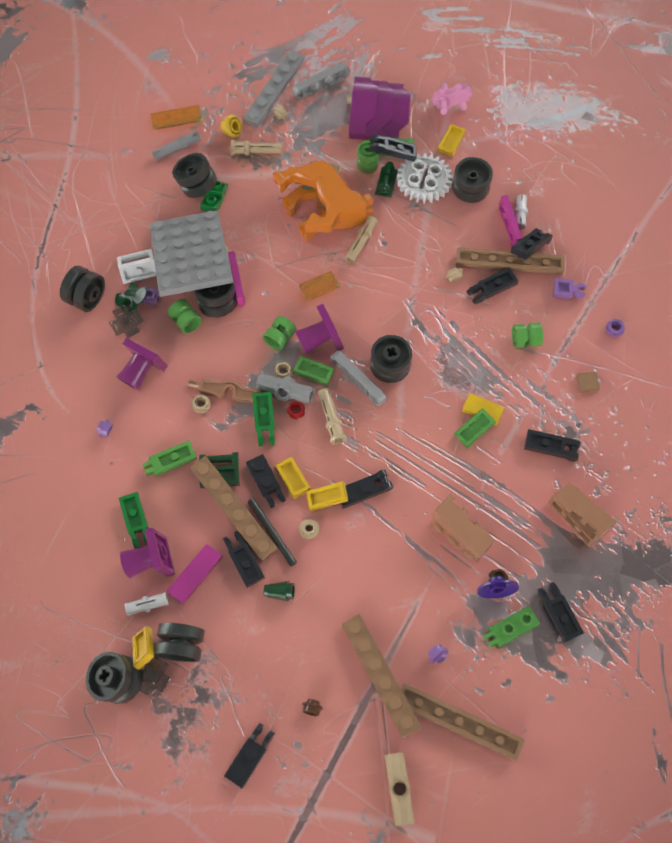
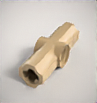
[385,752,415,826]

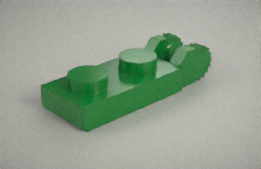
[252,392,275,446]
[118,491,149,549]

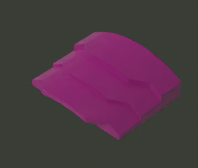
[349,76,411,140]

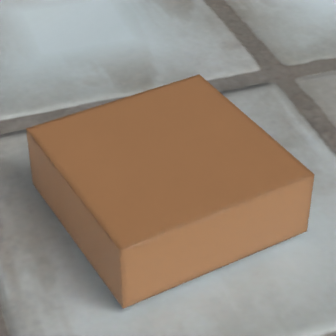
[576,372,600,393]

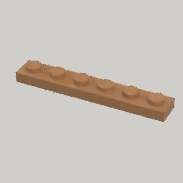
[456,247,564,275]
[190,456,278,562]
[342,614,422,739]
[401,683,525,761]

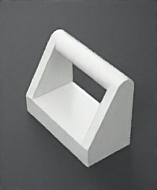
[117,249,157,284]

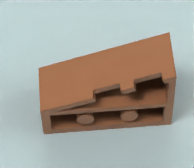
[548,483,617,548]
[431,494,495,563]

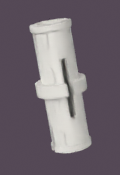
[514,194,528,230]
[124,592,169,616]

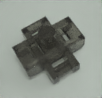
[109,305,144,338]
[139,656,172,696]

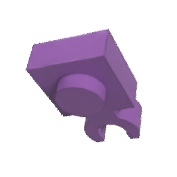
[553,278,586,299]

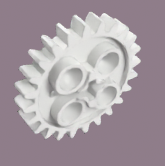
[397,153,453,203]

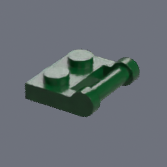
[199,452,240,488]

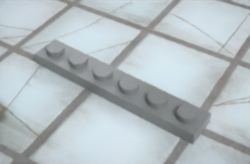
[243,50,305,128]

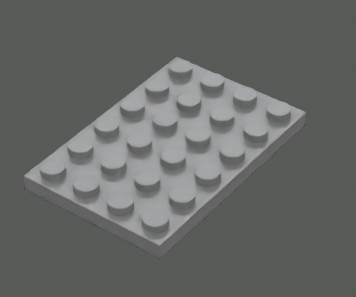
[149,210,233,297]

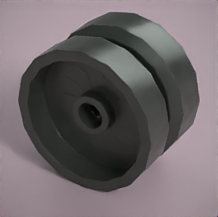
[172,153,217,198]
[452,157,493,203]
[60,265,105,312]
[195,282,237,318]
[370,335,412,383]
[154,623,205,662]
[86,652,143,704]

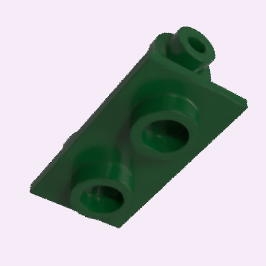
[375,161,398,198]

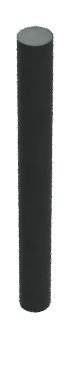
[247,498,297,566]

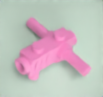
[431,83,473,115]

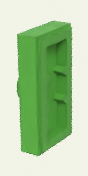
[293,355,335,387]
[454,408,496,448]

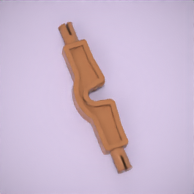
[188,379,260,404]

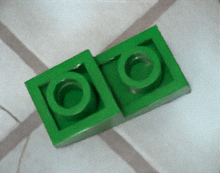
[200,181,228,212]

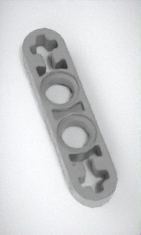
[292,63,350,100]
[330,350,387,407]

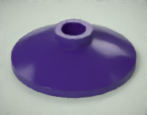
[477,576,519,598]

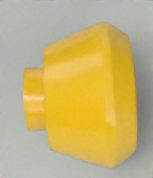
[221,114,242,138]

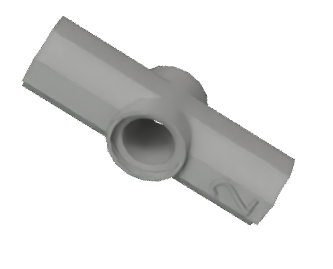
[256,373,315,404]

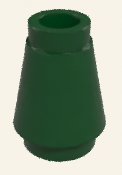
[264,581,295,602]

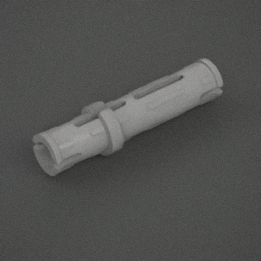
[151,130,201,161]

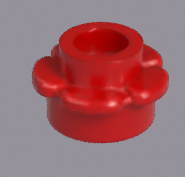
[287,401,305,419]

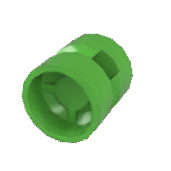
[357,141,379,174]
[168,299,202,334]
[262,316,296,351]
[512,322,543,349]

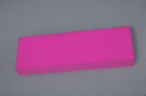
[499,195,522,246]
[228,251,245,307]
[167,544,223,605]

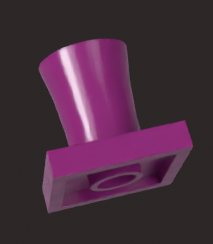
[295,304,345,354]
[116,338,168,391]
[120,528,176,578]

